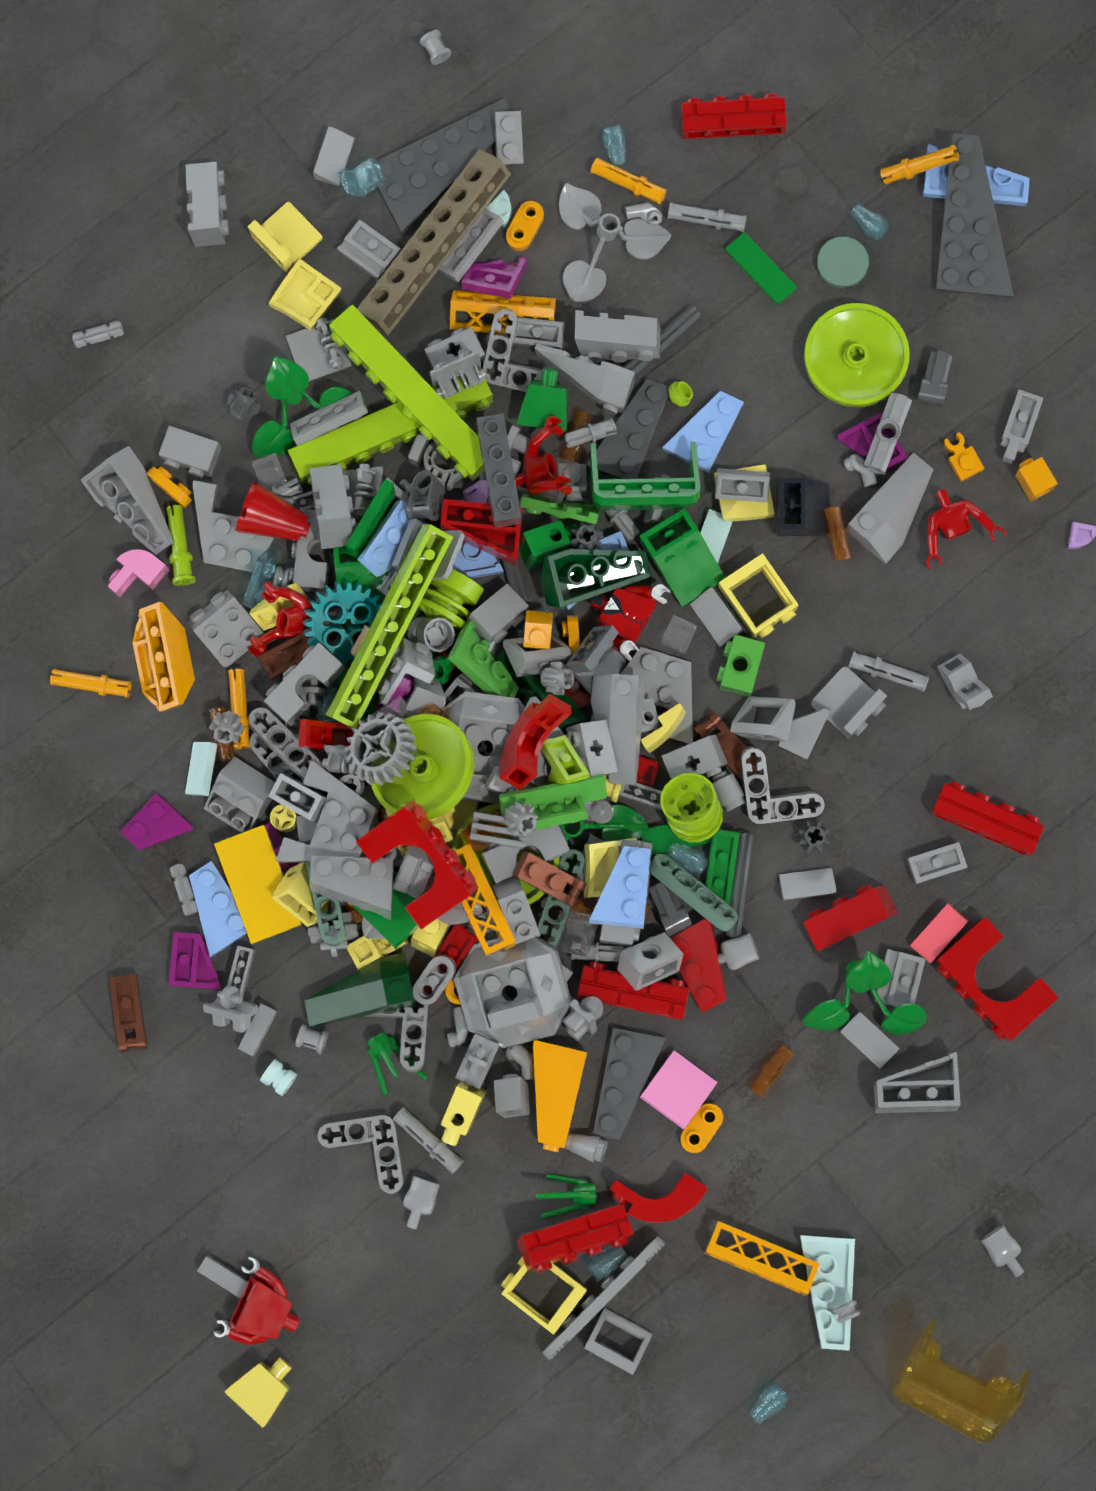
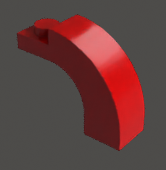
[499,694,571,790]
[298,719,377,751]
[610,1173,708,1222]

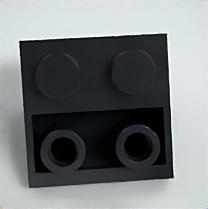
[776,478,830,536]

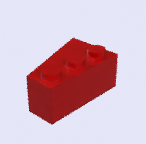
[441,499,523,566]
[803,884,898,951]

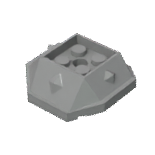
[437,691,525,804]
[454,937,572,1048]

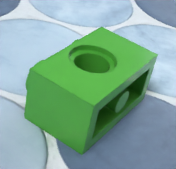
[716,635,765,697]

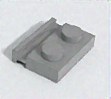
[337,219,401,280]
[874,949,926,1007]

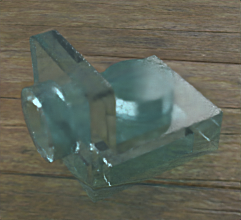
[339,158,385,196]

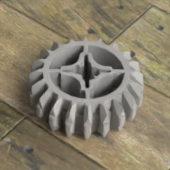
[344,712,417,786]

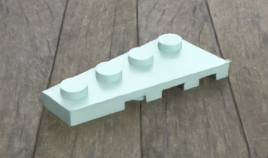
[800,1235,855,1350]

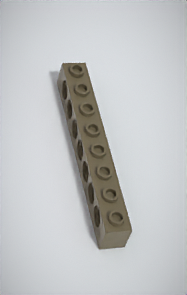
[357,149,511,335]

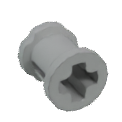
[420,30,452,65]
[295,1024,329,1055]

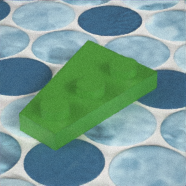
[520,493,601,524]
[448,619,519,698]

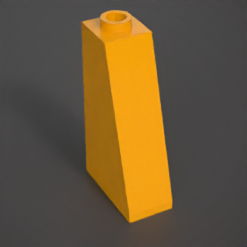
[533,1040,587,1152]

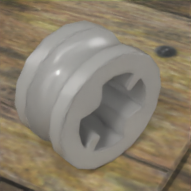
[273,566,290,587]
[833,1300,861,1323]

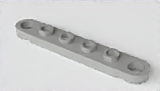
[542,1236,666,1361]

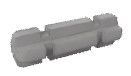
[72,321,124,348]
[170,864,198,916]

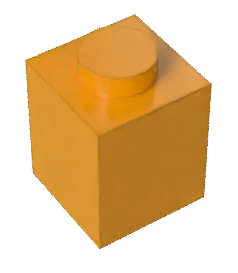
[1015,457,1058,502]
[523,610,553,649]

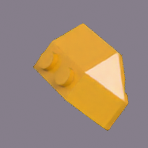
[132,602,195,712]

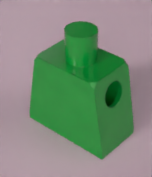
[517,368,568,432]
[518,521,579,570]

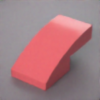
[910,903,968,963]

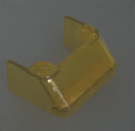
[893,1319,1031,1443]

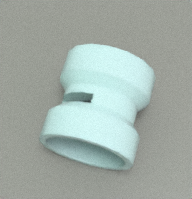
[260,1059,297,1096]

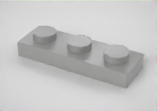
[438,209,504,282]
[290,391,368,446]

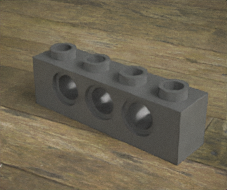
[476,414,521,528]

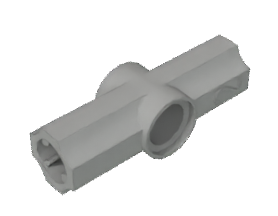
[863,393,912,474]

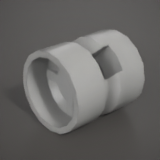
[408,617,455,652]

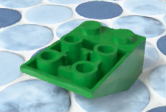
[640,508,725,607]
[333,538,391,626]

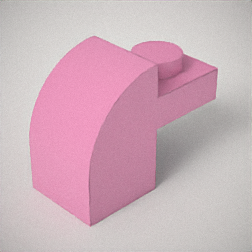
[108,550,169,597]

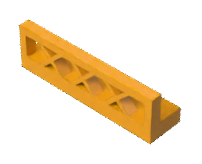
[450,290,556,334]
[455,844,516,956]
[704,1221,820,1296]

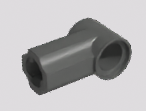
[917,351,952,406]
[649,882,692,937]

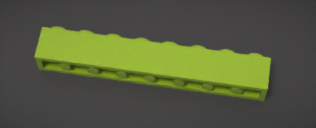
[329,304,484,481]
[288,367,493,484]
[326,524,453,728]

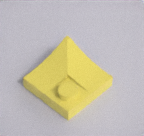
[269,258,342,331]
[714,465,775,521]
[584,838,637,898]

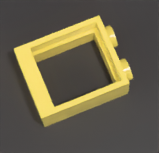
[718,553,799,639]
[501,1256,587,1335]

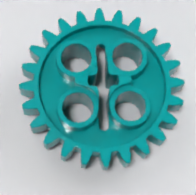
[302,580,383,667]

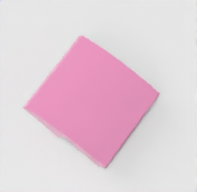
[640,1051,718,1130]

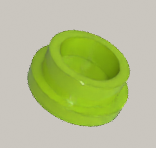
[669,381,693,407]

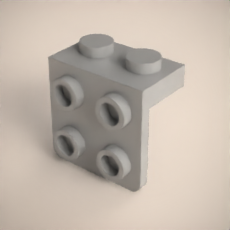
[391,519,465,580]
[187,590,264,667]
[377,638,435,705]
[811,667,887,739]

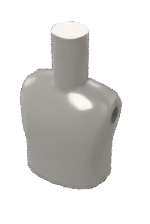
[718,933,760,970]
[403,1176,440,1229]
[980,1225,1024,1277]

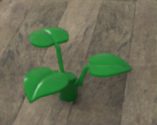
[252,356,353,458]
[559,805,648,875]
[802,951,928,1035]

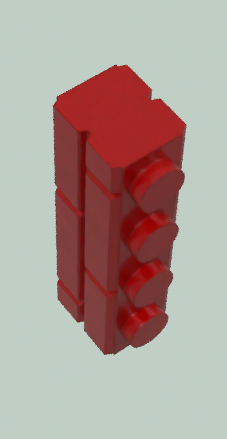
[681,93,787,139]
[931,781,1044,857]
[577,962,689,1021]
[517,1203,633,1273]

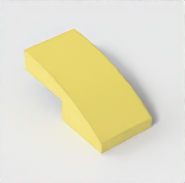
[250,583,309,631]
[641,703,686,753]
[347,936,409,970]

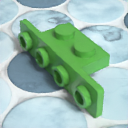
[499,774,607,830]

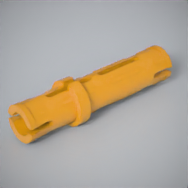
[881,144,959,185]
[591,157,667,205]
[50,669,132,698]
[228,669,250,750]

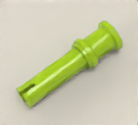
[166,505,196,586]

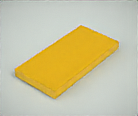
[214,825,302,944]

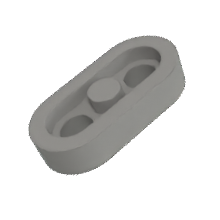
[413,955,456,1005]

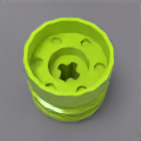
[418,569,484,630]
[660,773,723,842]

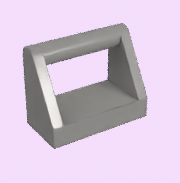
[503,634,572,677]
[730,696,796,742]
[584,1308,653,1375]

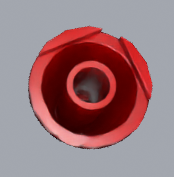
[235,482,311,541]

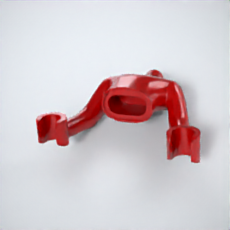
[515,416,572,495]
[926,489,1006,571]
[248,582,313,657]

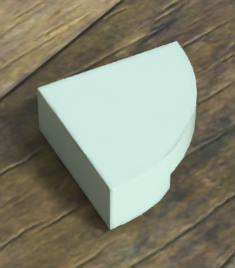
[486,190,512,227]

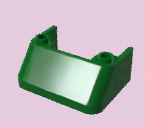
[590,441,701,511]

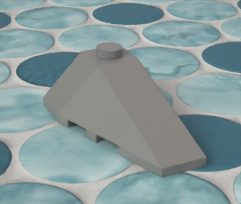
[535,344,635,415]
[846,453,933,564]
[591,674,646,785]

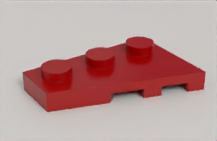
[670,918,728,1013]

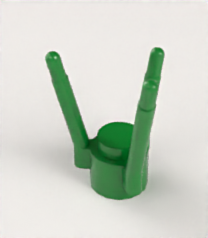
[431,651,461,684]
[367,1032,427,1096]
[535,1174,596,1219]

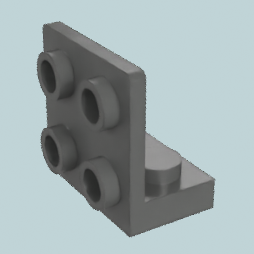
[565,625,627,694]

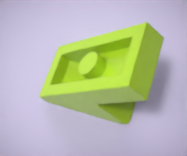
[541,735,590,784]

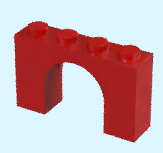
[356,799,479,930]
[935,917,1059,1042]

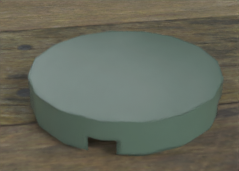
[817,237,869,289]

